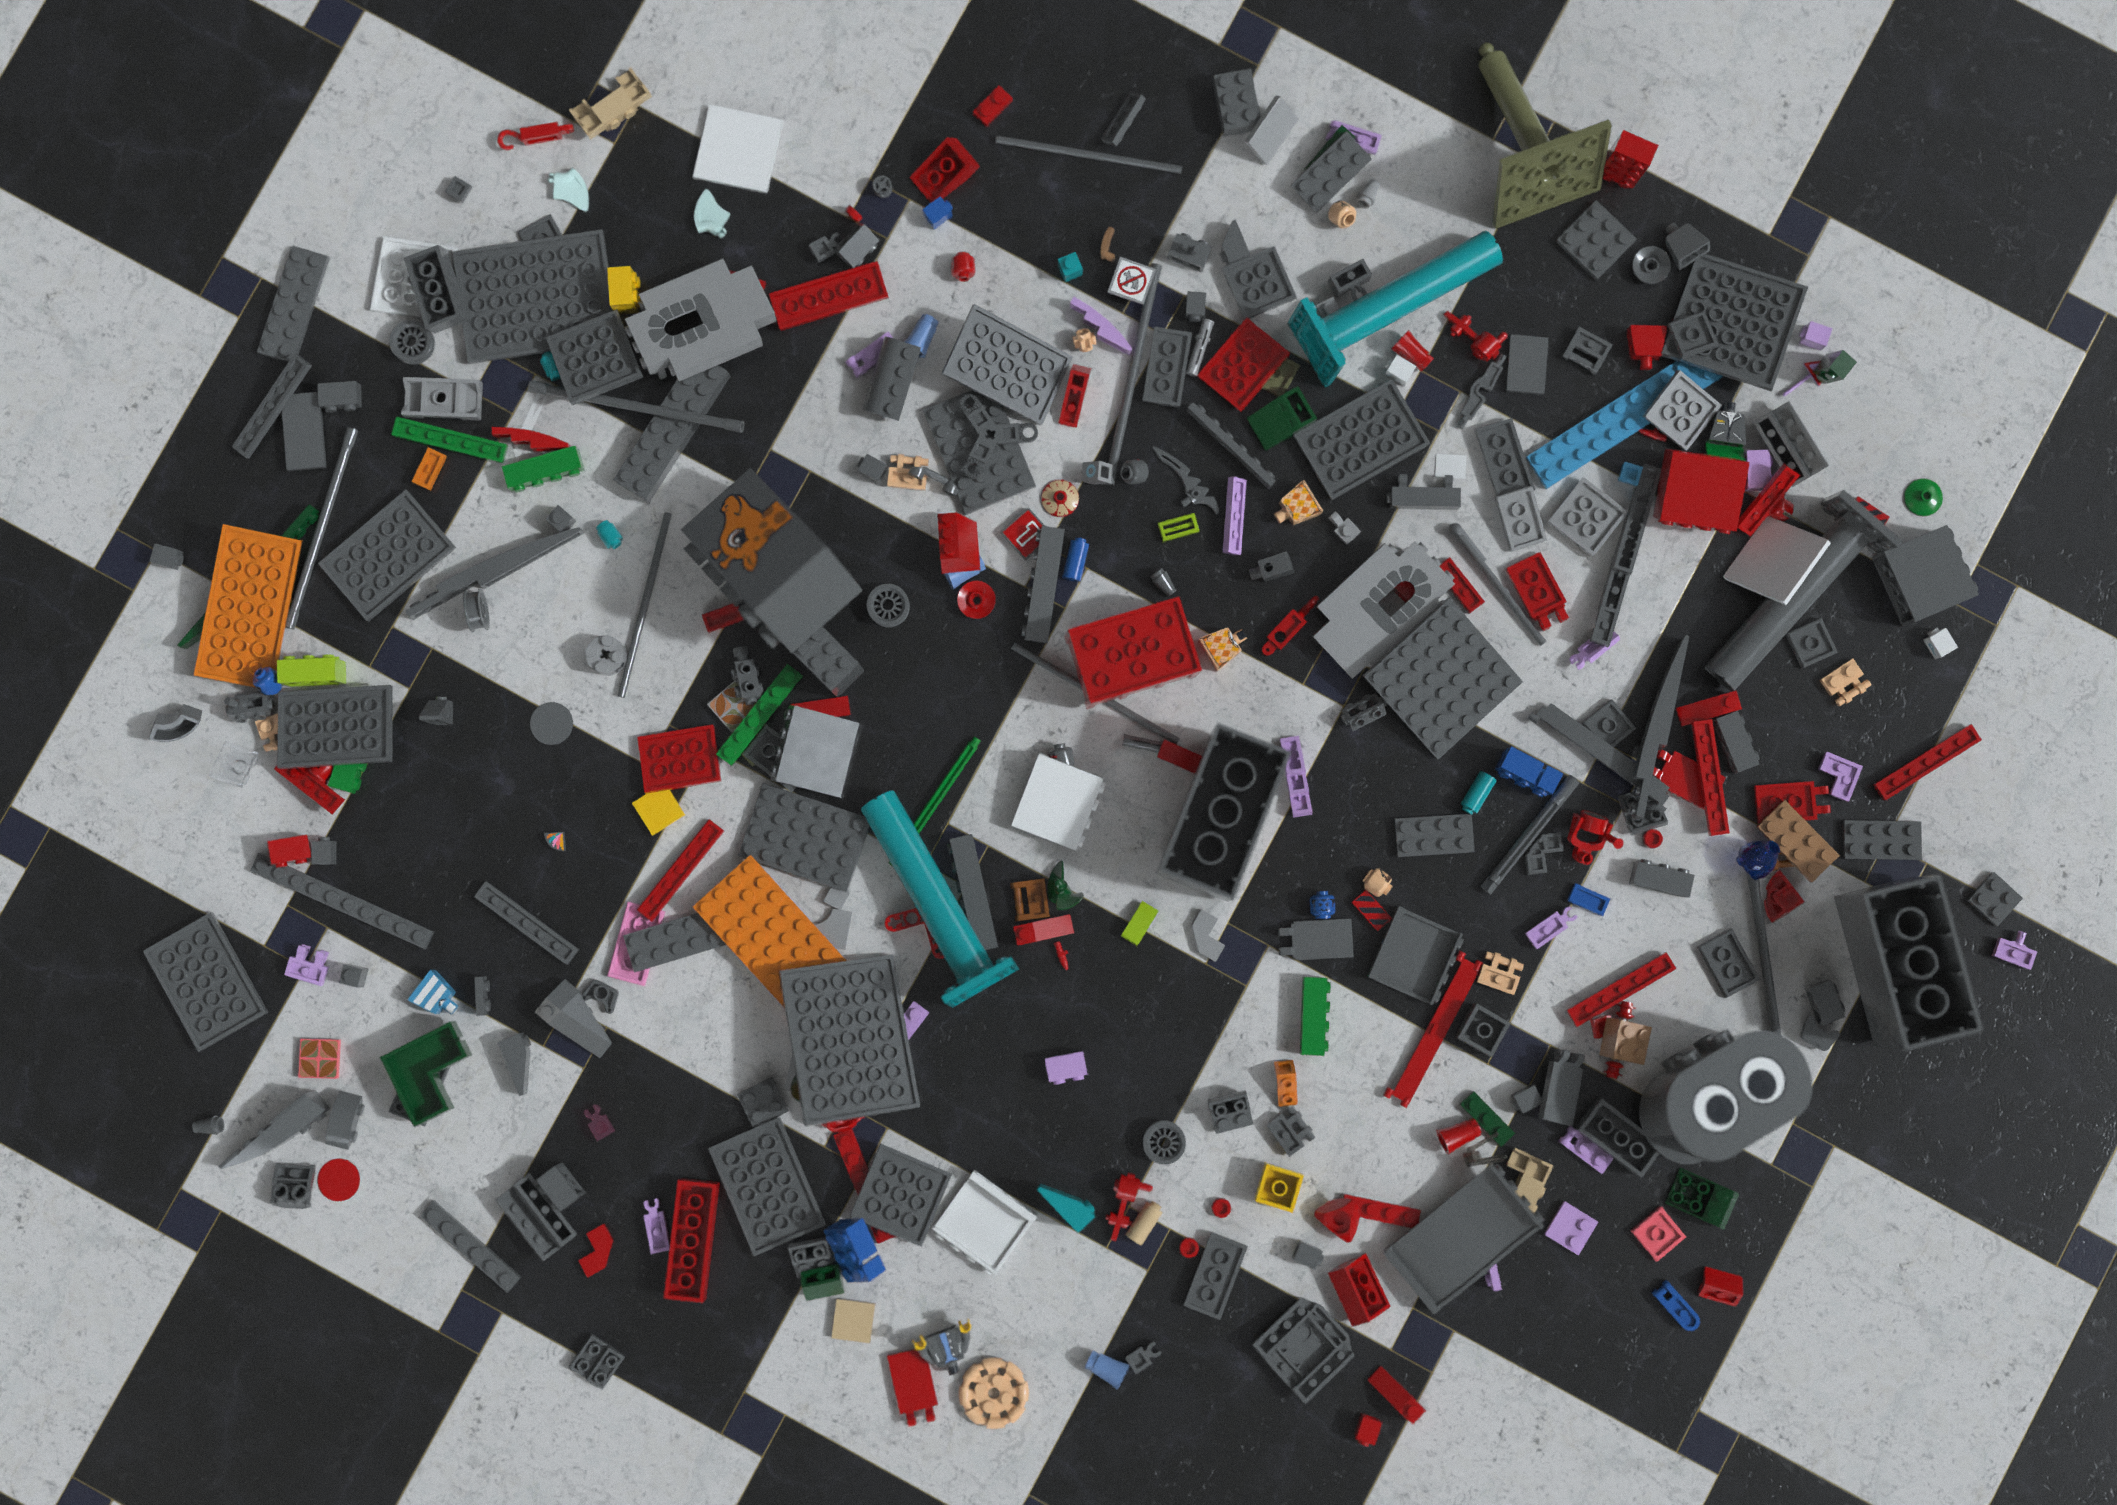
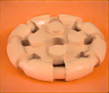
[959,1357,1029,1429]

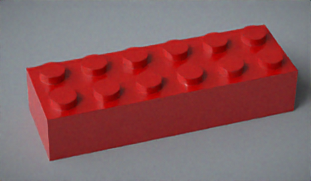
[664,1178,720,1303]

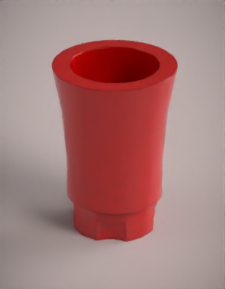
[1391,330,1434,372]
[1436,1118,1482,1155]

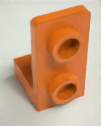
[1274,1060,1298,1107]

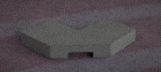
[1524,832,1564,875]

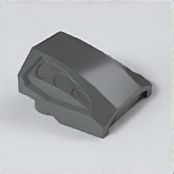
[270,1163,316,1209]

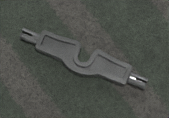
[1456,353,1507,429]

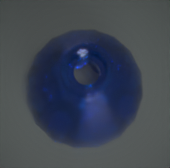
[1736,840,1780,880]

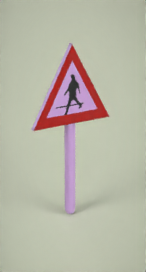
[1783,360,1821,396]

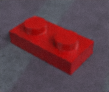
[973,86,1013,127]

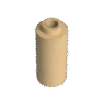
[1125,1201,1163,1245]

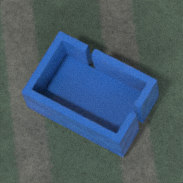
[1494,746,1563,797]
[824,1218,886,1283]

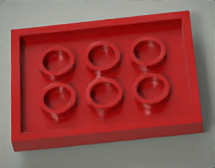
[1197,318,1290,412]
[637,725,722,794]

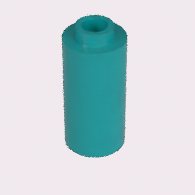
[1461,771,1497,815]

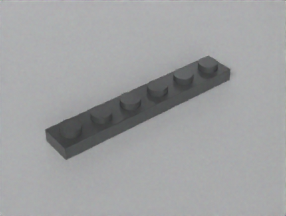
[232,353,312,458]
[1187,402,1276,489]
[474,881,580,965]
[420,1200,521,1293]

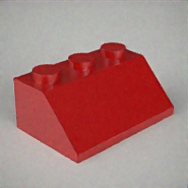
[937,512,981,574]
[1328,1253,1391,1327]

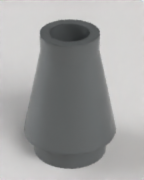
[1150,568,1176,597]
[192,1116,224,1135]

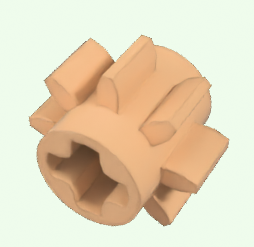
[1072,328,1097,352]

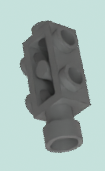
[731,646,763,705]
[1341,693,1388,731]

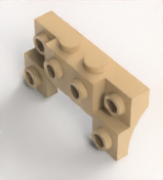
[569,67,652,140]
[1506,1147,1553,1212]

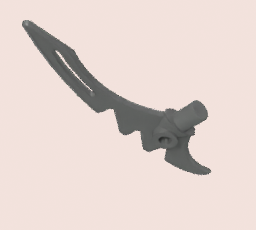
[1152,446,1219,515]

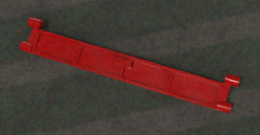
[1383,950,1483,1108]

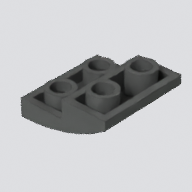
[1618,792,1668,836]
[569,1333,625,1390]

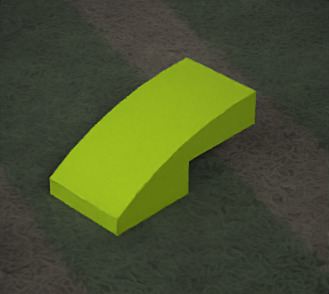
[1121,901,1158,946]

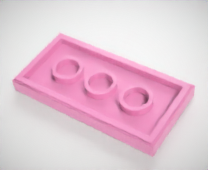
[607,902,666,986]

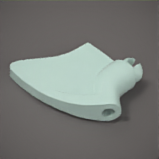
[548,168,589,212]
[694,190,730,238]

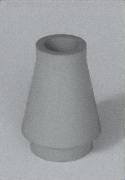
[1356,179,1380,208]

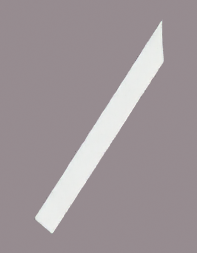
[513,393,548,462]

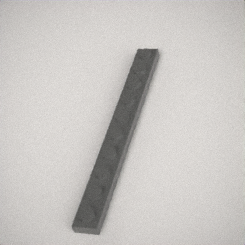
[250,853,435,949]

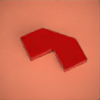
[578,1223,614,1278]

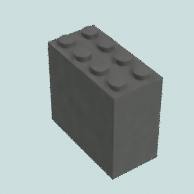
[1872,525,1979,626]
[793,627,864,697]

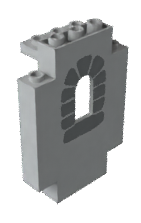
[624,259,776,381]
[1313,541,1455,679]

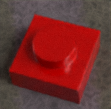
[1590,1015,1611,1039]

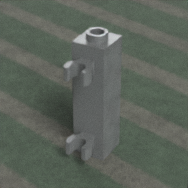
[1386,474,1461,510]

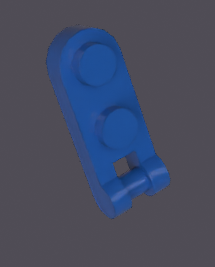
[1652,1280,1700,1331]

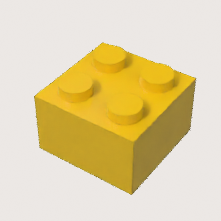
[607,266,641,315]
[1254,1162,1304,1213]

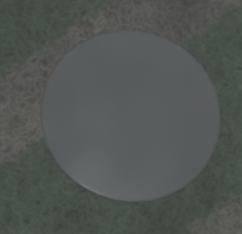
[530,702,573,745]

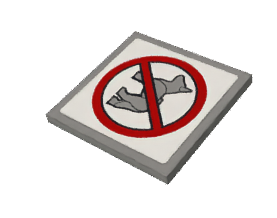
[1108,257,1156,305]

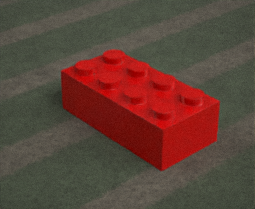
[1602,130,1659,189]

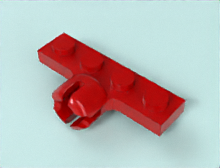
[1737,463,1800,536]
[274,766,345,815]

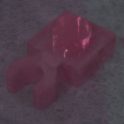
[584,1104,615,1141]

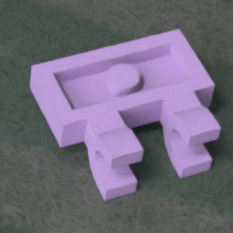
[284,944,329,986]

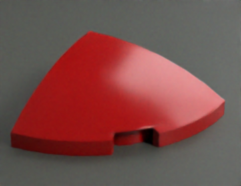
[1764,870,1805,923]

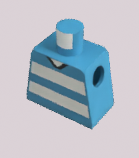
[408,970,458,1015]

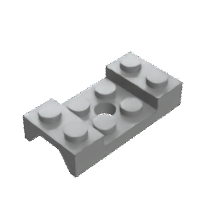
[401,377,483,420]

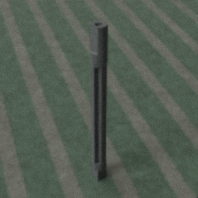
[1480,774,1579,895]

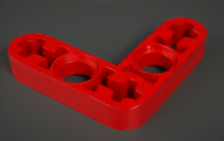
[885,908,944,959]

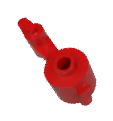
[1443,310,1507,362]
[1105,1172,1153,1242]

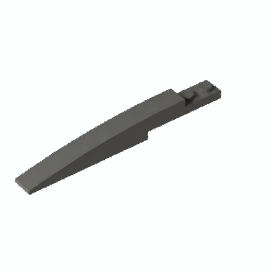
[1589,464,1661,648]
[406,527,584,620]
[1630,635,1689,821]

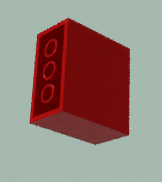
[1653,449,1750,534]

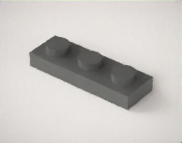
[1101,92,1146,146]

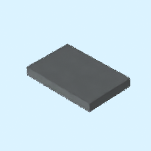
[1506,335,1549,395]
[1697,928,1760,998]

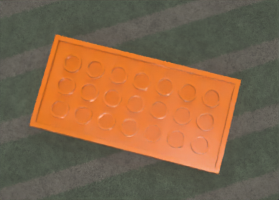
[194,524,302,688]
[693,855,847,1008]

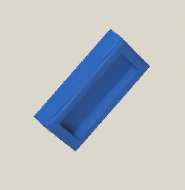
[1566,883,1610,916]

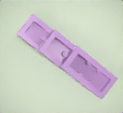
[1070,297,1132,356]
[1280,736,1312,817]

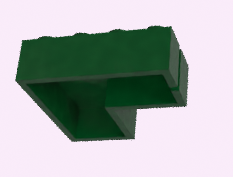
[380,1021,473,1127]

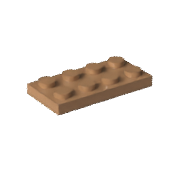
[1756,800,1840,883]

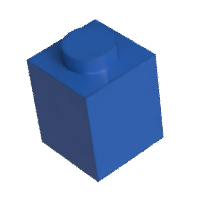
[922,196,953,230]

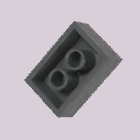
[1213,69,1261,137]

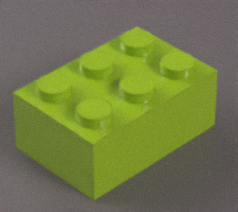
[277,654,346,687]

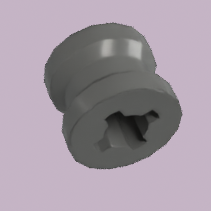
[873,176,892,198]

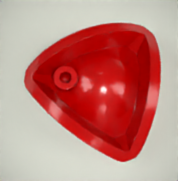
[1314,1198,1360,1243]

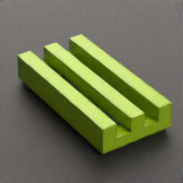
[1158,513,1199,542]

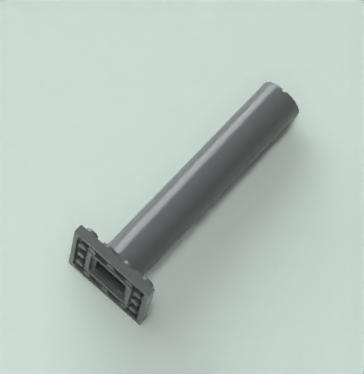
[1704,490,1903,691]

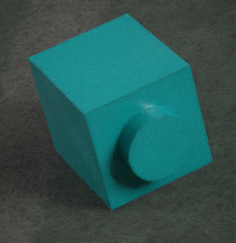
[1058,252,1083,282]

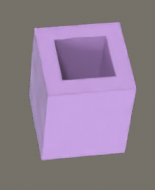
[1799,321,1832,351]

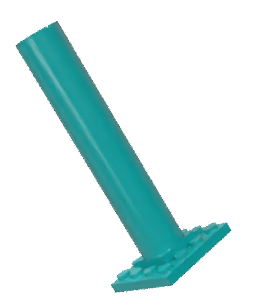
[1287,230,1503,387]
[861,790,1019,1008]

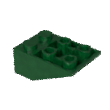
[1247,386,1317,451]
[1665,1167,1739,1229]

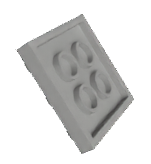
[1643,370,1721,451]
[1547,477,1628,557]

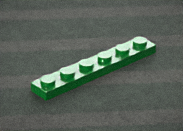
[392,417,508,464]
[716,664,803,766]

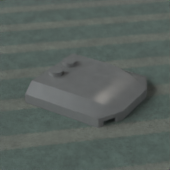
[1251,1297,1354,1404]

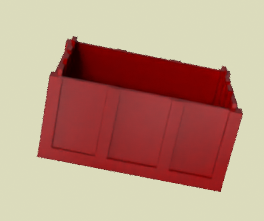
[1064,597,1202,710]

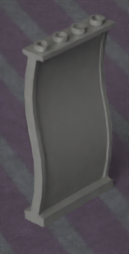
[1383,1162,1544,1314]

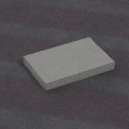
[1245,95,1299,165]
[1494,486,1547,552]

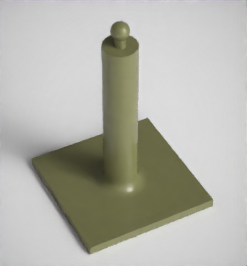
[1479,43,1612,229]

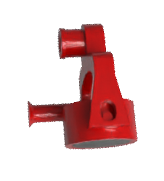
[1567,810,1624,865]

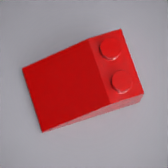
[910,137,980,203]

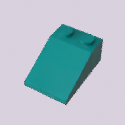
[1037,1183,1095,1233]

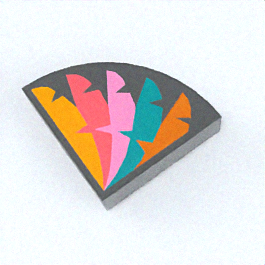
[544,832,566,851]

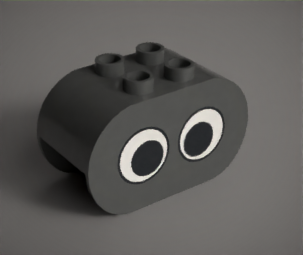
[1639,1029,1812,1164]

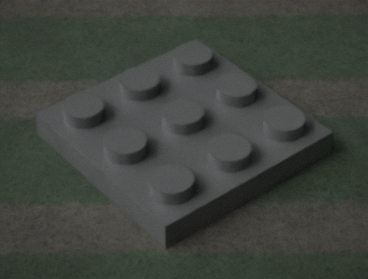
[1556,200,1637,281]
[1222,246,1297,320]

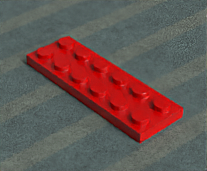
[769,261,889,331]

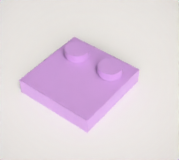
[1544,1201,1598,1255]

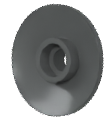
[1632,246,1671,284]

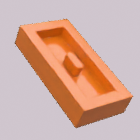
[412,448,447,491]

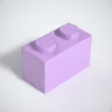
[1744,450,1773,491]
[1045,1051,1087,1085]

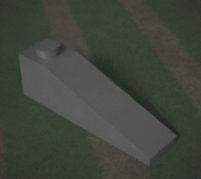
[535,979,612,1058]

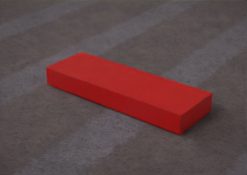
[1439,557,1485,614]
[791,696,851,717]

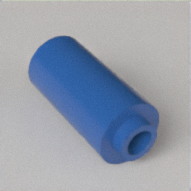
[1062,537,1089,582]

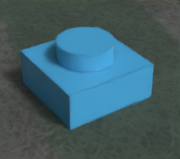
[1618,462,1643,486]

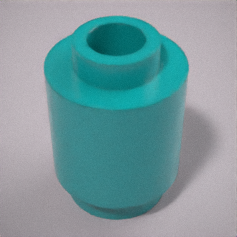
[540,351,561,381]
[596,520,623,549]

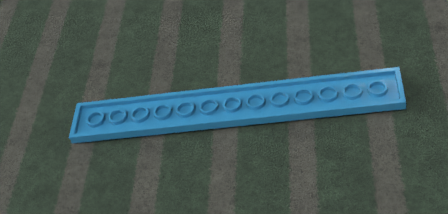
[1526,361,1723,489]

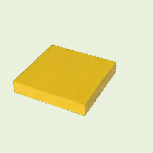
[632,790,685,836]

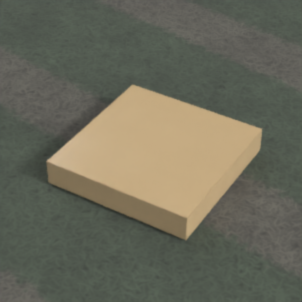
[831,1298,876,1343]

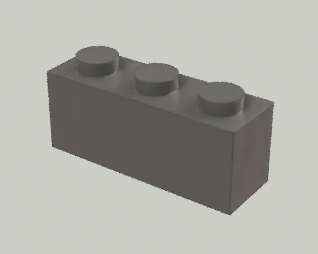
[1712,711,1760,774]
[1629,859,1695,898]

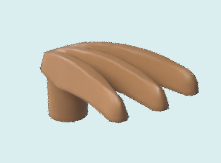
[1101,227,1115,262]

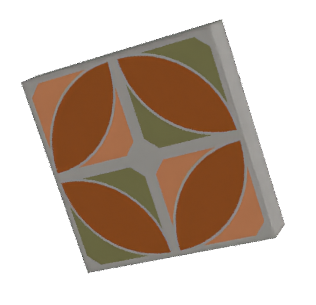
[707,680,756,733]

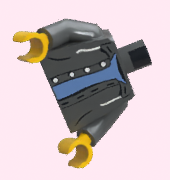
[912,1319,971,1375]

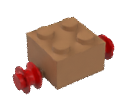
[1599,1001,1652,1079]

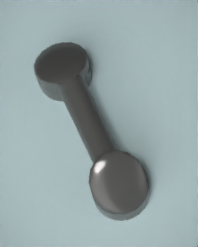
[908,467,958,496]

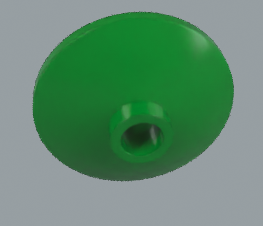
[1904,479,1943,516]

